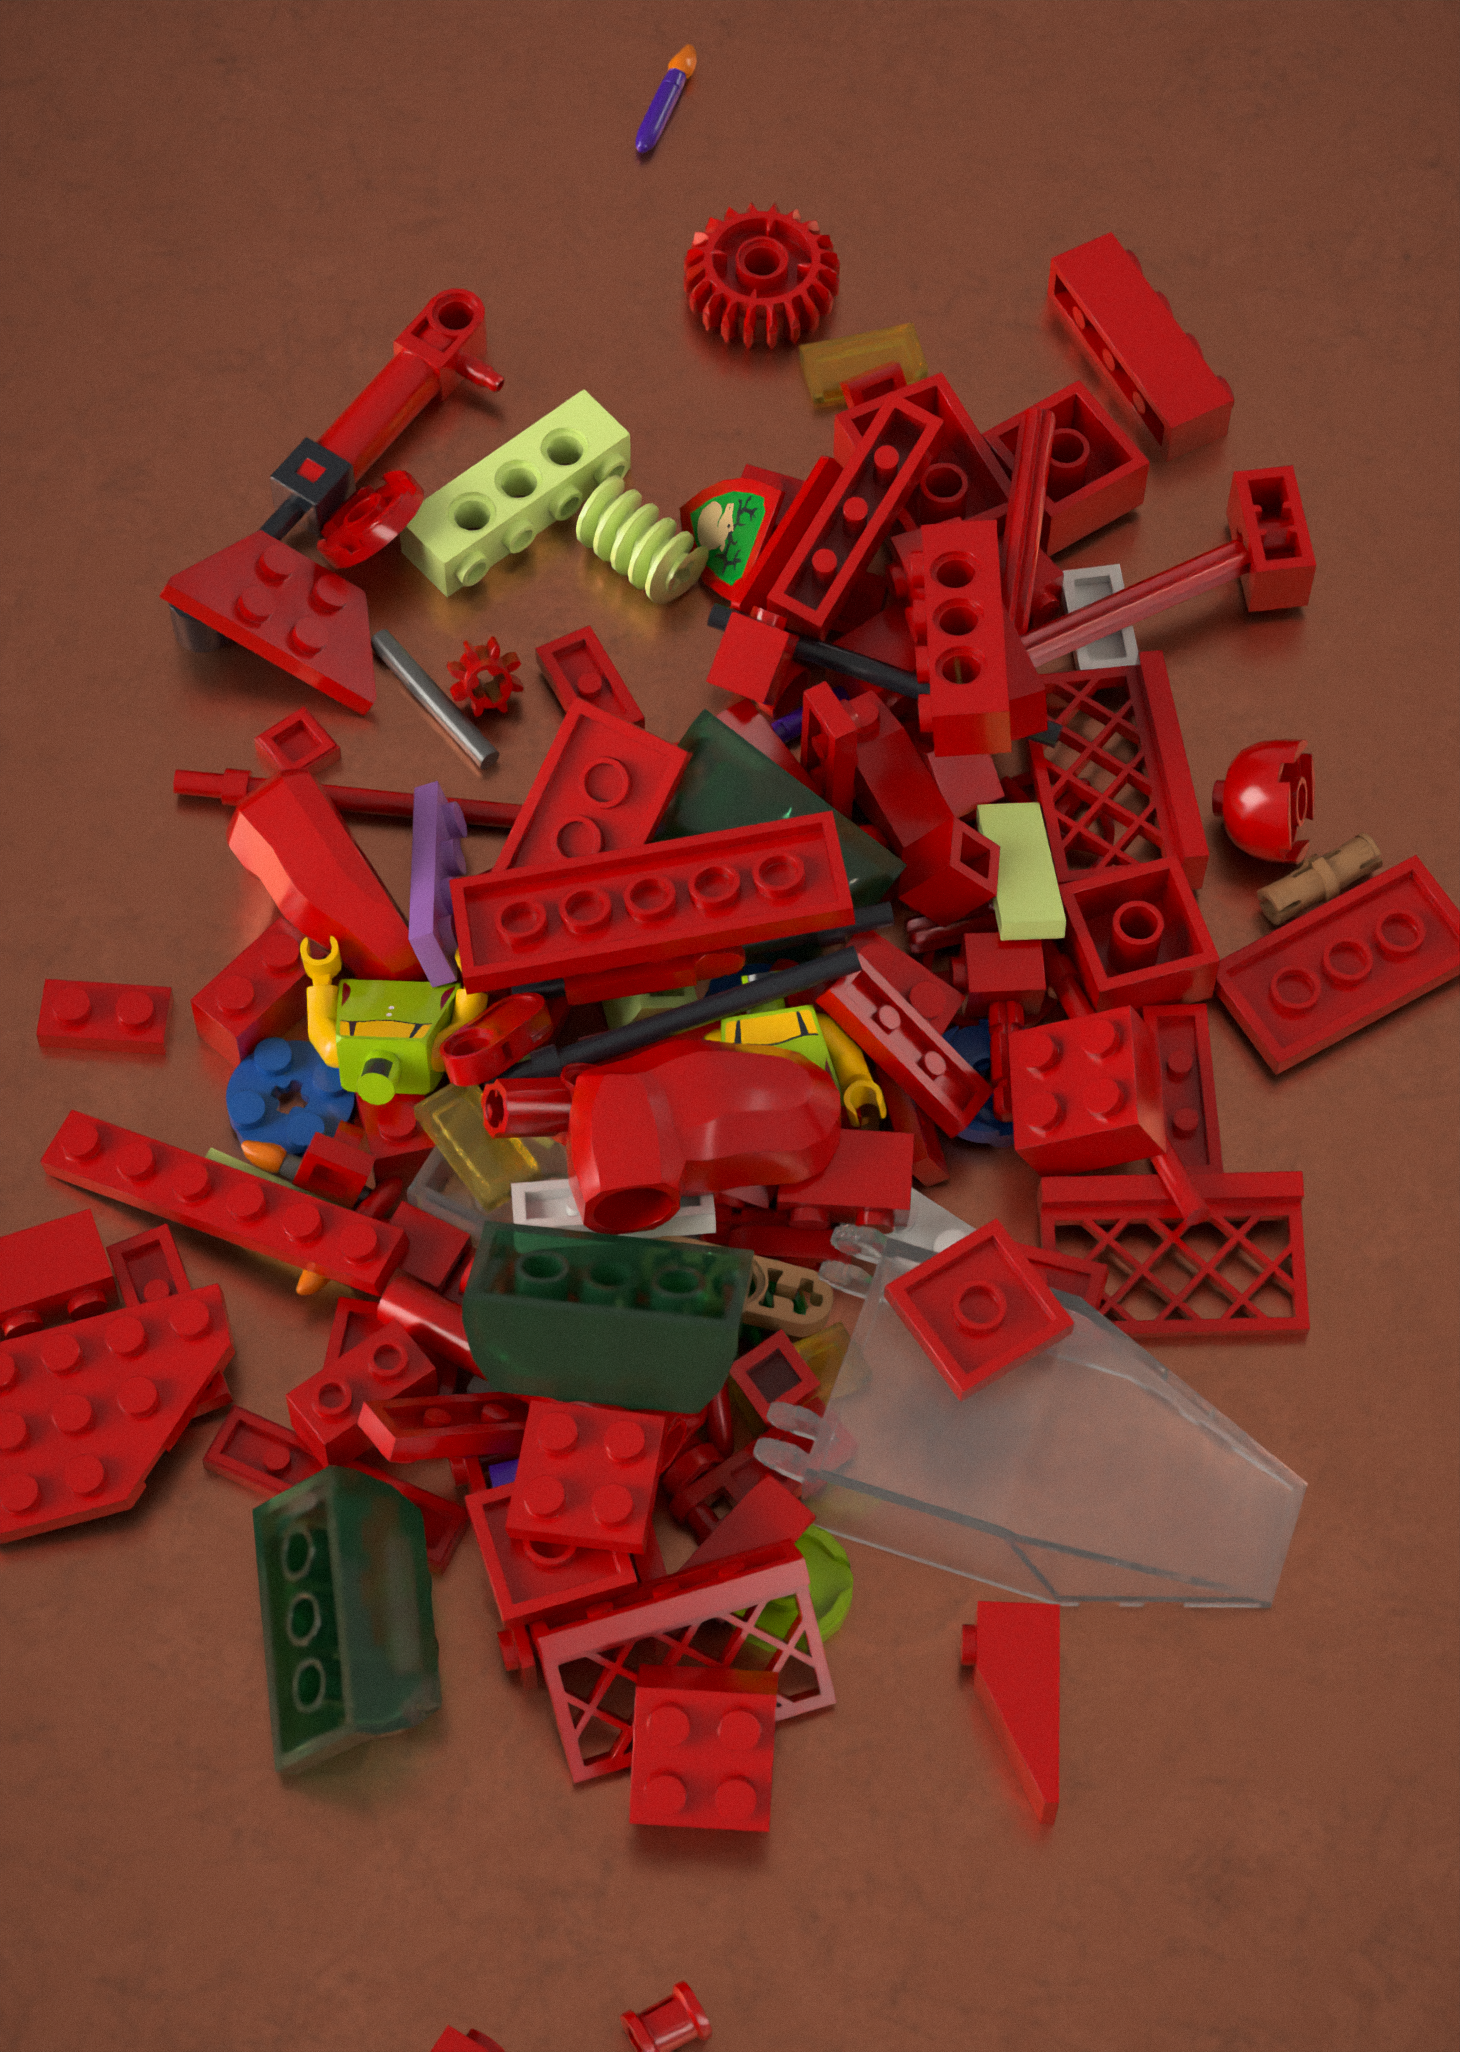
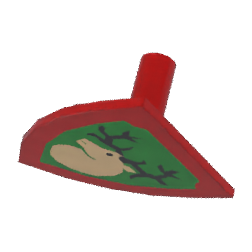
[679,477,786,601]

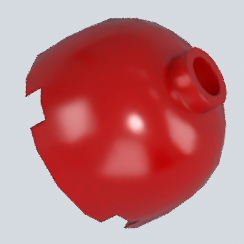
[1212,739,1315,864]

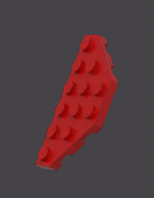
[0,1283,236,1544]

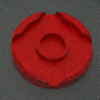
[317,470,424,569]

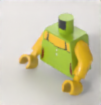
[300,936,489,1105]
[703,971,887,1127]

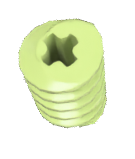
[576,475,708,604]

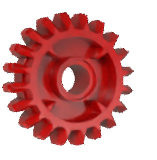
[683,201,840,350]

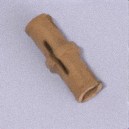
[1257,832,1383,925]

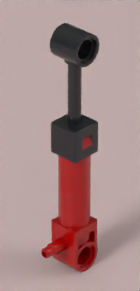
[168,288,505,653]

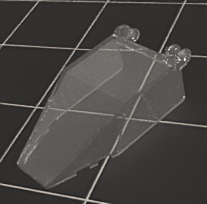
[753,1224,1308,1608]

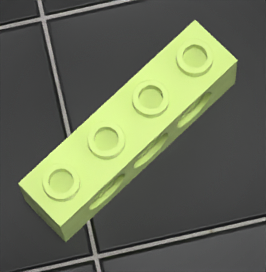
[400,389,631,597]

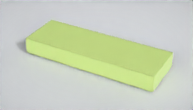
[976,802,1066,941]

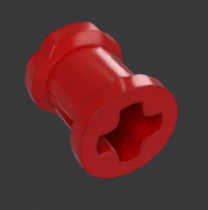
[620,1980,713,2052]

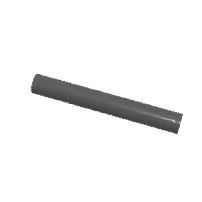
[371,629,500,770]

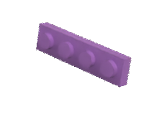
[409,781,467,988]

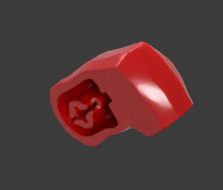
[226,769,429,982]
[566,1039,841,1236]

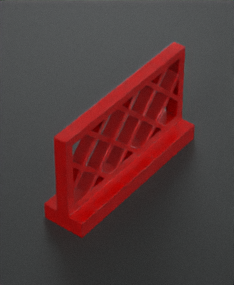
[1024,650,1209,890]
[1036,1171,1310,1340]
[529,1538,837,1783]

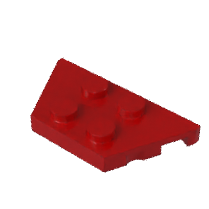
[159,530,377,716]

